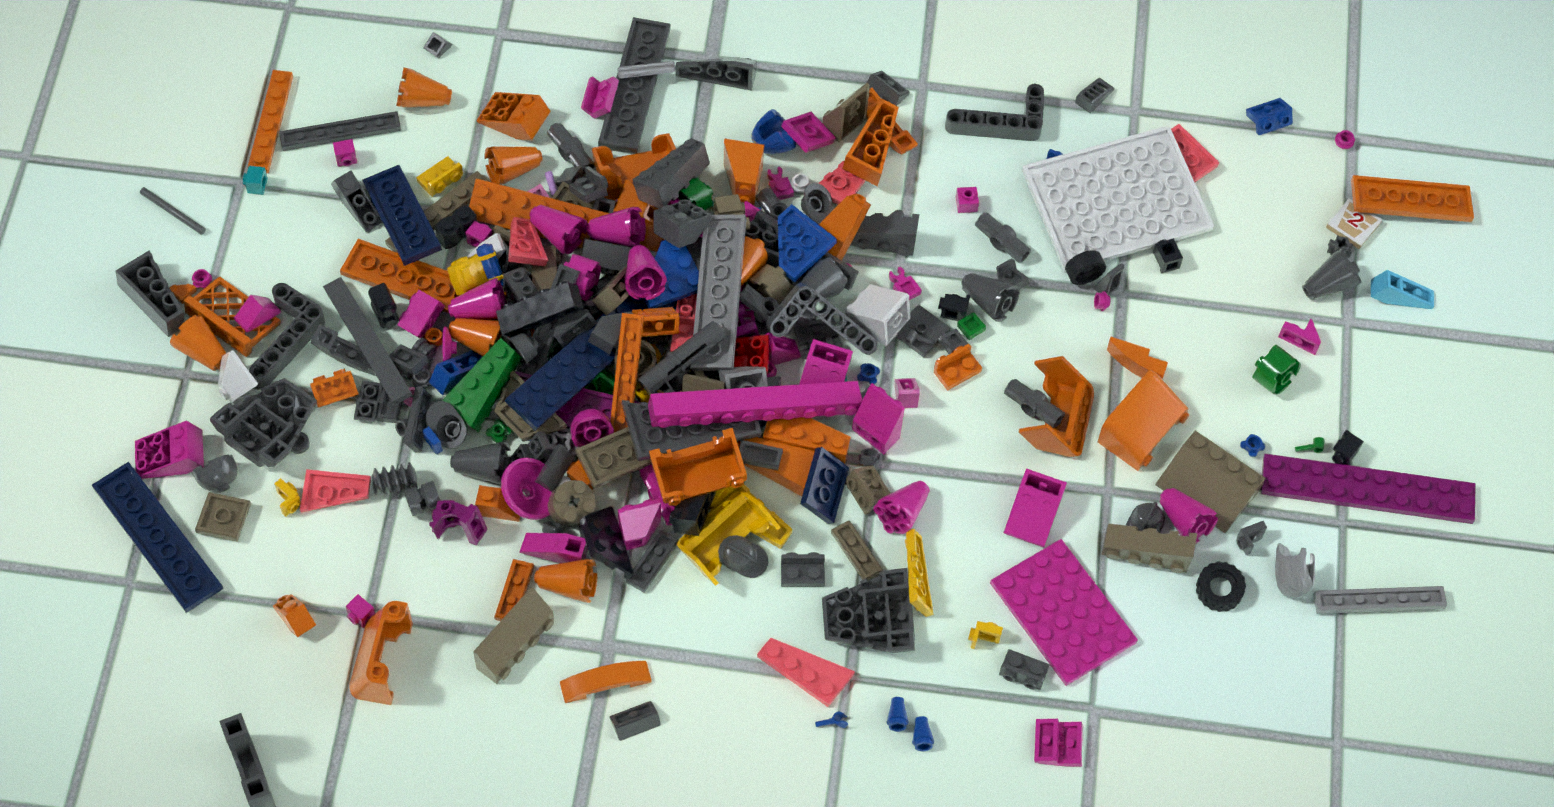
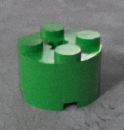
[678,177,713,211]
[1252,345,1301,395]

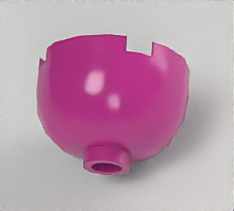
[571,409,614,448]

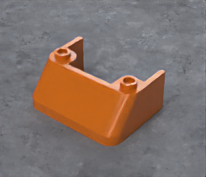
[1018,356,1094,457]

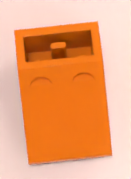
[476,92,551,140]

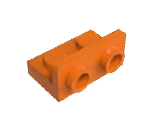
[933,344,982,391]
[310,369,359,408]

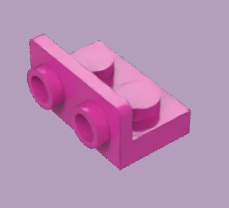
[581,76,619,119]

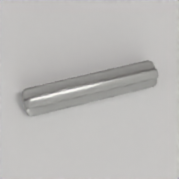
[617,61,676,78]

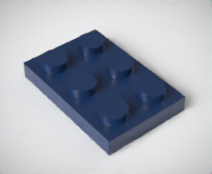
[800,447,849,524]

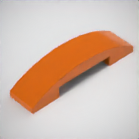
[867,88,918,155]
[560,661,652,703]

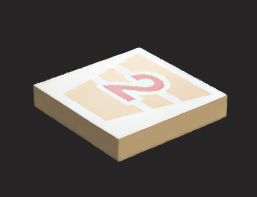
[1326,198,1382,249]

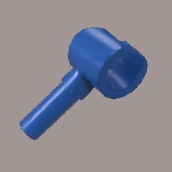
[815,711,848,728]

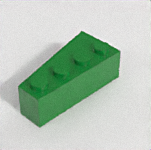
[443,338,522,433]

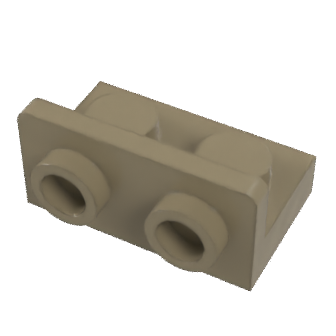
[845,465,890,515]

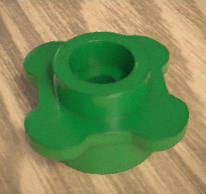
[486,420,511,443]

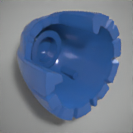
[751,109,796,154]

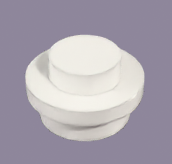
[791,173,811,193]

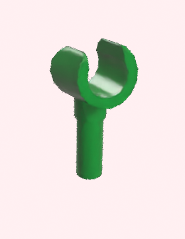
[1295,437,1325,453]

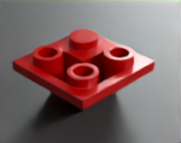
[734,335,769,374]

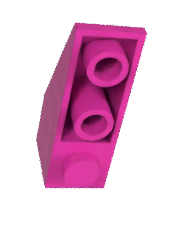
[519,533,588,563]

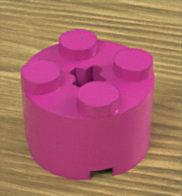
[564,254,601,301]

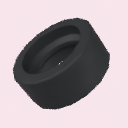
[1065,250,1107,285]

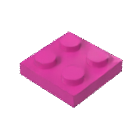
[781,111,836,153]

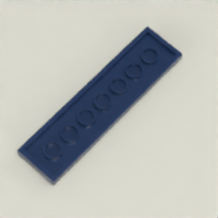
[91,461,224,613]

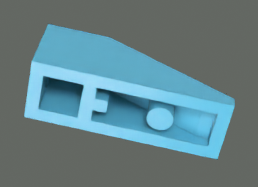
[1371,270,1434,309]

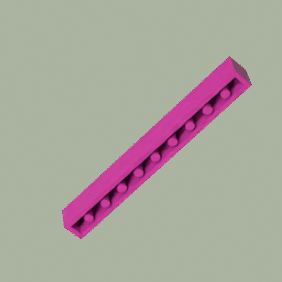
[648,381,862,428]

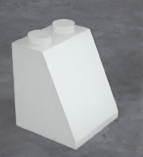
[845,284,910,346]

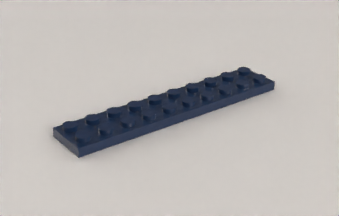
[505,295,677,431]

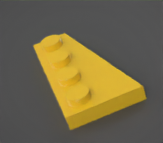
[710,485,792,549]
[905,529,934,617]

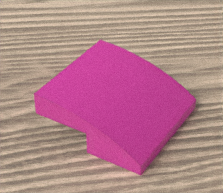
[1034,718,1083,767]

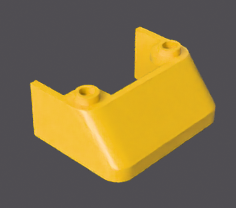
[677,488,781,586]

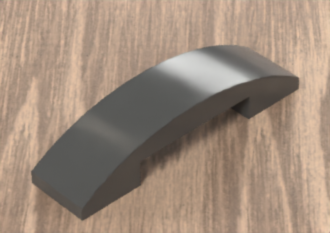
[310,324,376,376]

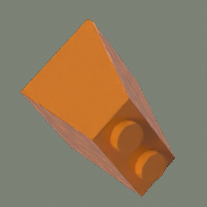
[723,138,764,206]

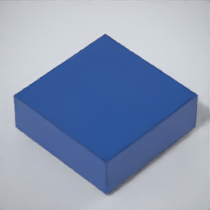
[423,426,443,454]

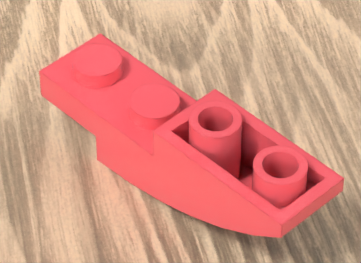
[670,293,697,352]

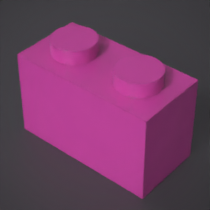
[397,290,445,339]

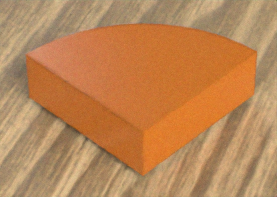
[169,284,197,304]

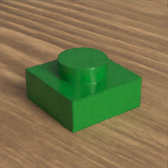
[957,312,986,340]

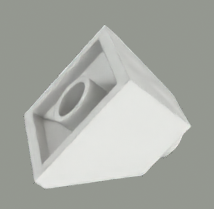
[218,350,258,402]

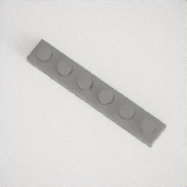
[1313,586,1447,614]

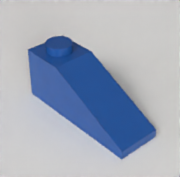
[429,350,483,396]

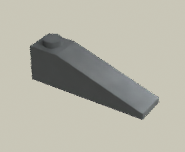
[676,57,757,91]

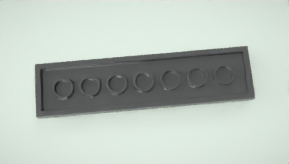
[598,17,671,153]

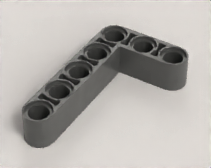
[945,83,1044,141]
[249,283,325,389]
[766,283,878,355]

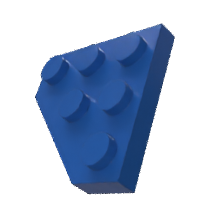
[778,204,837,282]
[643,240,699,309]

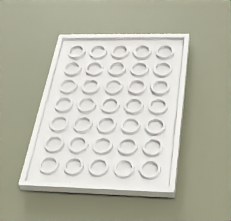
[1021,125,1214,273]

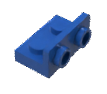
[1246,98,1293,135]

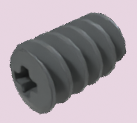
[372,462,418,495]

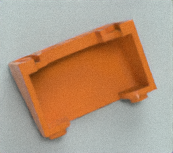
[591,133,676,201]
[1097,370,1190,471]
[649,428,747,506]
[349,601,413,705]

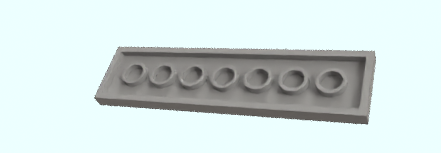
[690,214,747,371]

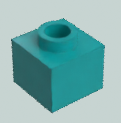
[243,166,268,195]

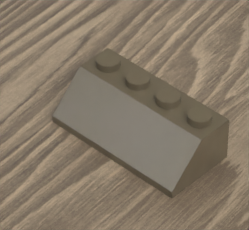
[473,587,554,684]

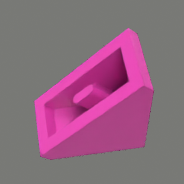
[234,295,281,333]
[765,332,802,365]
[894,378,920,408]

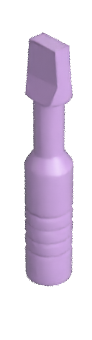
[545,171,557,195]

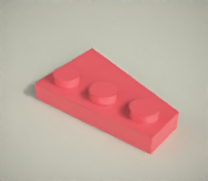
[300,469,372,513]

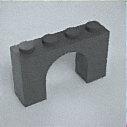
[219,713,276,807]

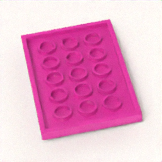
[990,539,1138,686]

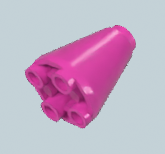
[874,480,930,534]

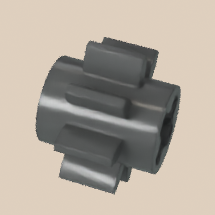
[1327,235,1353,258]

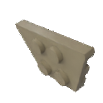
[494,371,567,442]

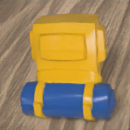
[447,244,504,295]

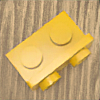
[416,156,463,197]

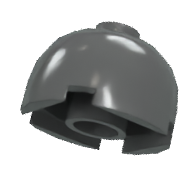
[192,454,238,493]

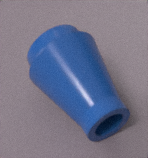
[886,697,909,732]
[912,716,935,751]

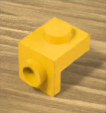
[274,478,301,517]
[968,621,1003,649]

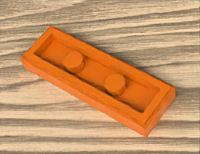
[494,559,534,621]

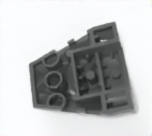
[210,378,317,467]
[822,568,915,653]

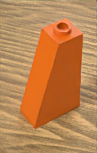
[819,194,871,261]
[737,437,815,496]

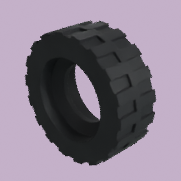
[1196,561,1246,612]

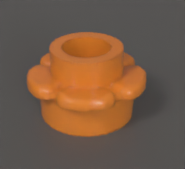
[424,328,443,346]

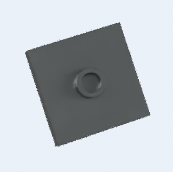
[895,304,950,358]

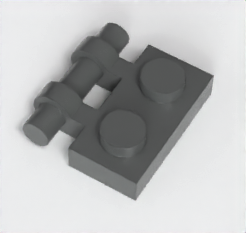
[793,316,843,358]

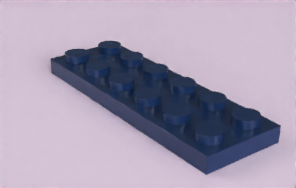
[362,165,442,266]

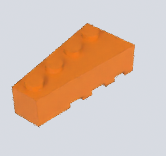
[842,98,899,187]
[763,417,851,464]

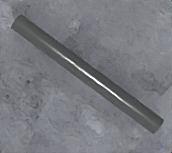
[140,187,206,235]

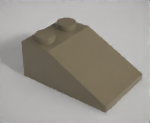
[823,83,870,142]

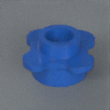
[857,363,880,384]
[1240,434,1266,457]

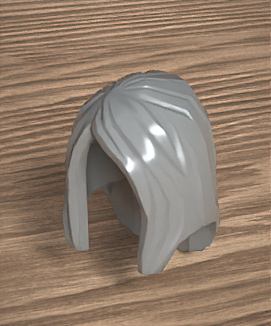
[1275,543,1315,598]

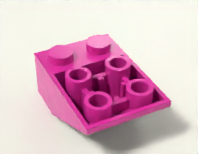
[799,339,853,385]
[852,383,905,455]
[135,420,204,479]
[1003,468,1067,548]

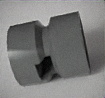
[404,481,440,516]

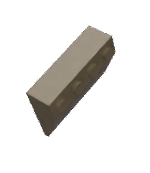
[1155,430,1266,534]

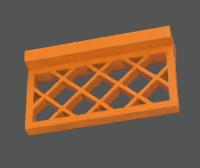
[184,276,281,357]

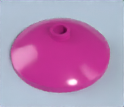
[501,458,552,520]

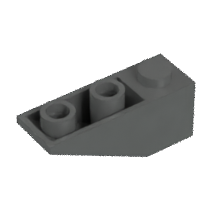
[331,170,382,232]

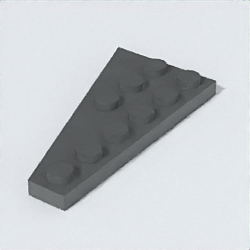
[621,400,762,461]

